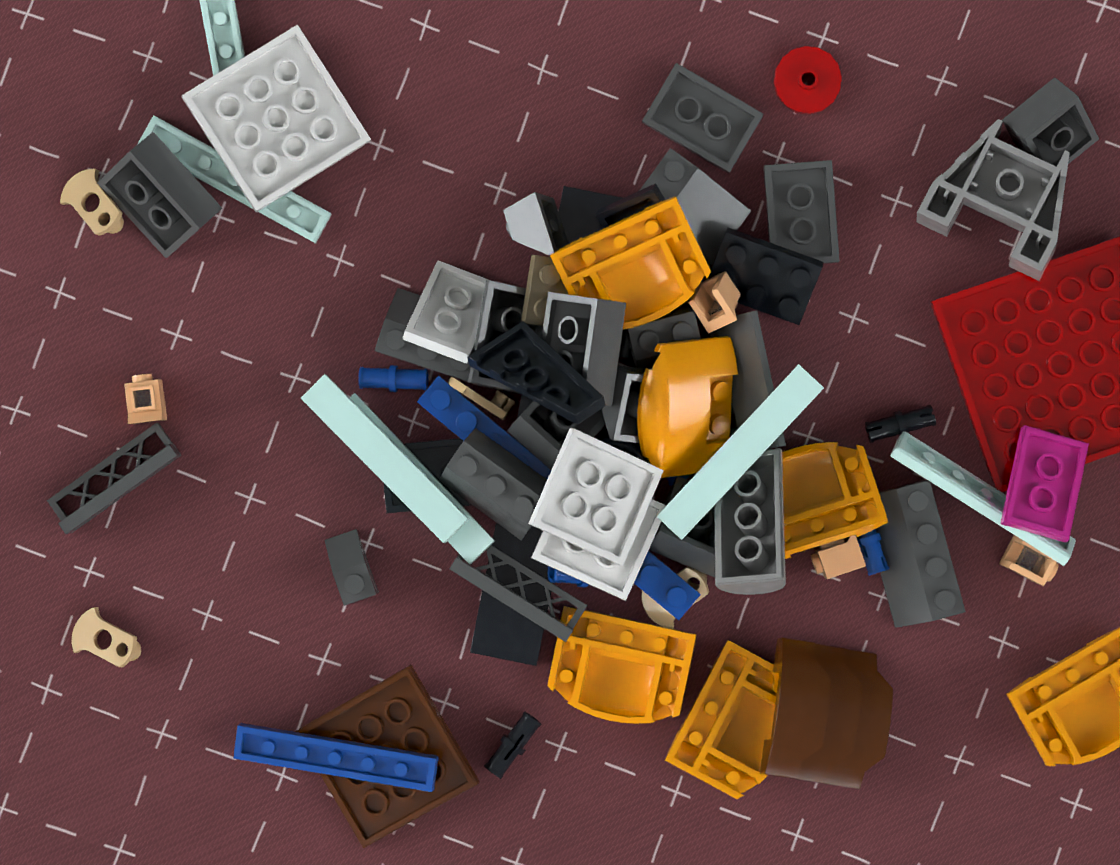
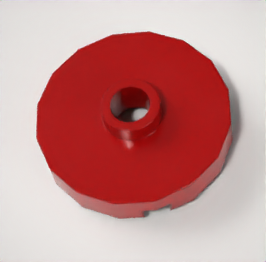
[773,46,842,115]

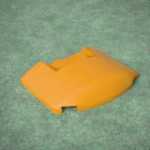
[550,196,711,329]
[637,336,738,478]
[782,442,888,559]
[547,606,697,724]
[1007,627,1120,766]
[664,640,779,799]

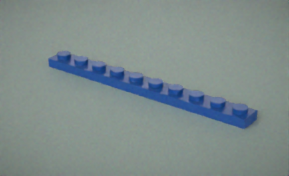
[417,376,701,620]

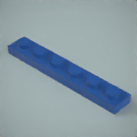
[233,723,439,792]

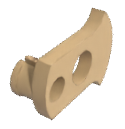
[60,169,124,236]
[447,376,515,420]
[642,566,709,629]
[72,607,141,667]

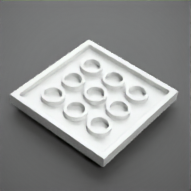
[182,25,371,212]

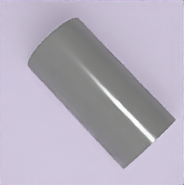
[714,448,786,595]

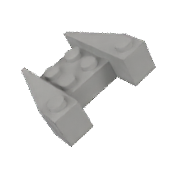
[916,119,1070,281]

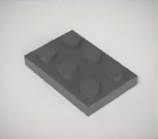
[642,63,764,174]
[763,160,840,264]

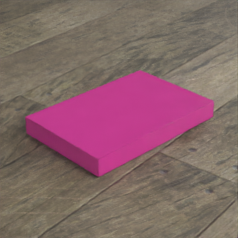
[1000,425,1089,542]

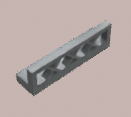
[47,422,182,534]
[449,545,588,642]

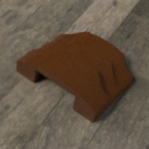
[760,638,893,789]

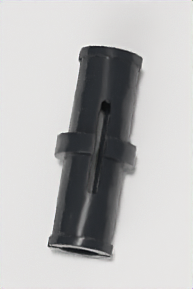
[865,405,936,443]
[484,711,542,779]

